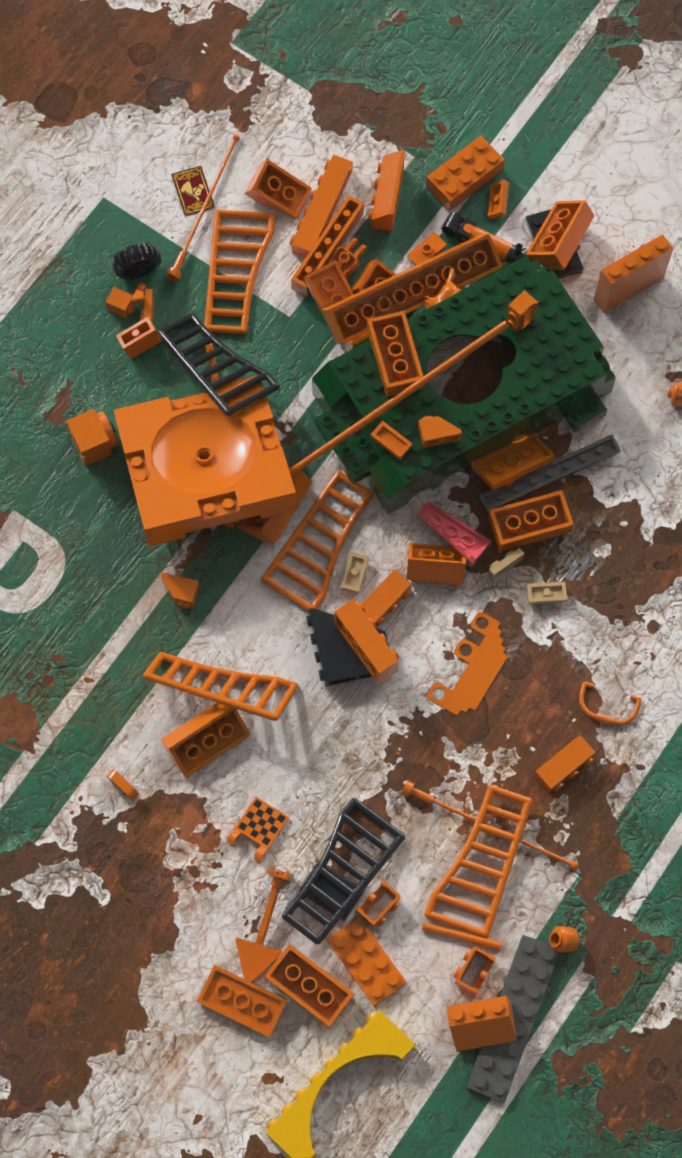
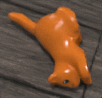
[425,269,461,309]

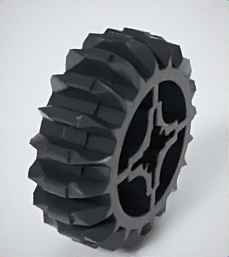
[112,242,162,280]

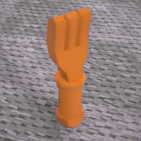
[132,282,146,302]

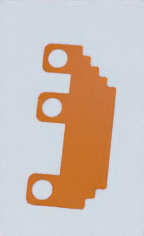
[427,612,508,715]

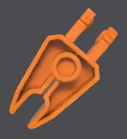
[329,238,366,279]

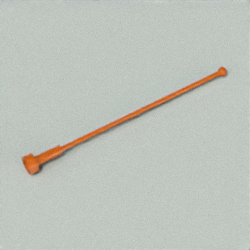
[165,134,240,282]
[401,780,579,869]

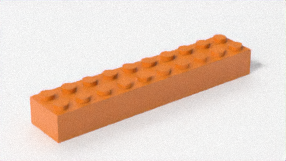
[322,234,503,344]

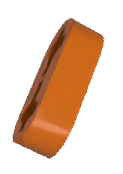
[106,769,139,801]

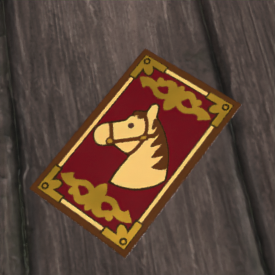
[171,166,215,216]

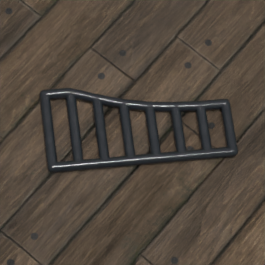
[158,313,280,416]
[281,798,406,945]

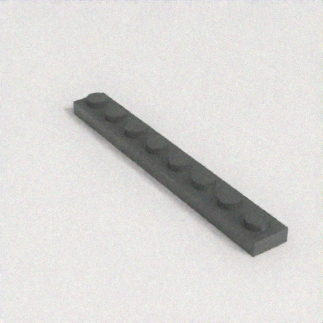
[478,435,621,514]

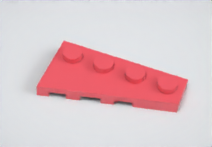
[418,501,492,564]

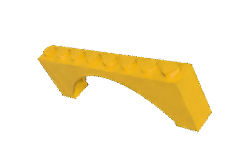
[266,1010,416,1158]

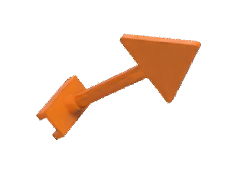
[235,866,292,982]

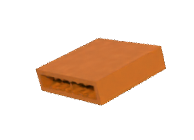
[594,234,673,313]

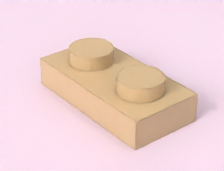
[488,548,524,581]
[340,552,369,594]
[527,582,567,605]

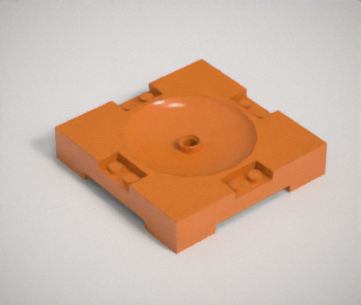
[114,375,298,547]

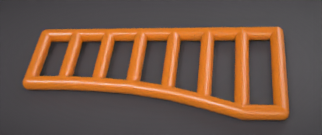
[204,210,276,334]
[261,471,374,611]
[143,652,299,721]
[424,785,533,938]

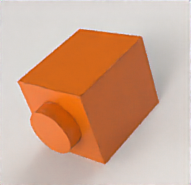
[105,287,136,319]

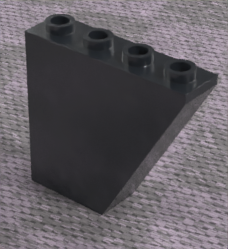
[306,608,389,687]

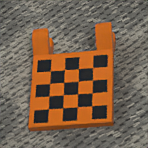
[227,797,289,862]

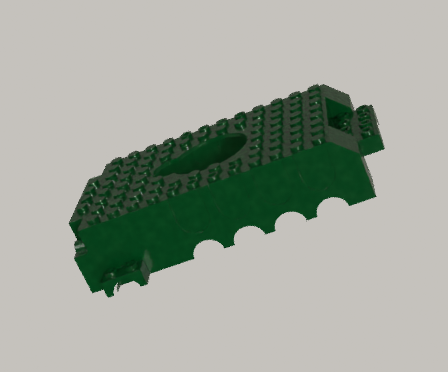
[312,256,616,515]

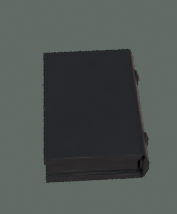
[299,860,365,922]

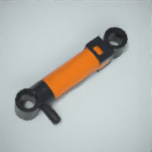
[441,212,533,264]

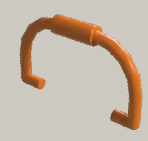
[579,682,642,726]

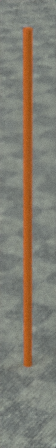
[289,321,509,477]

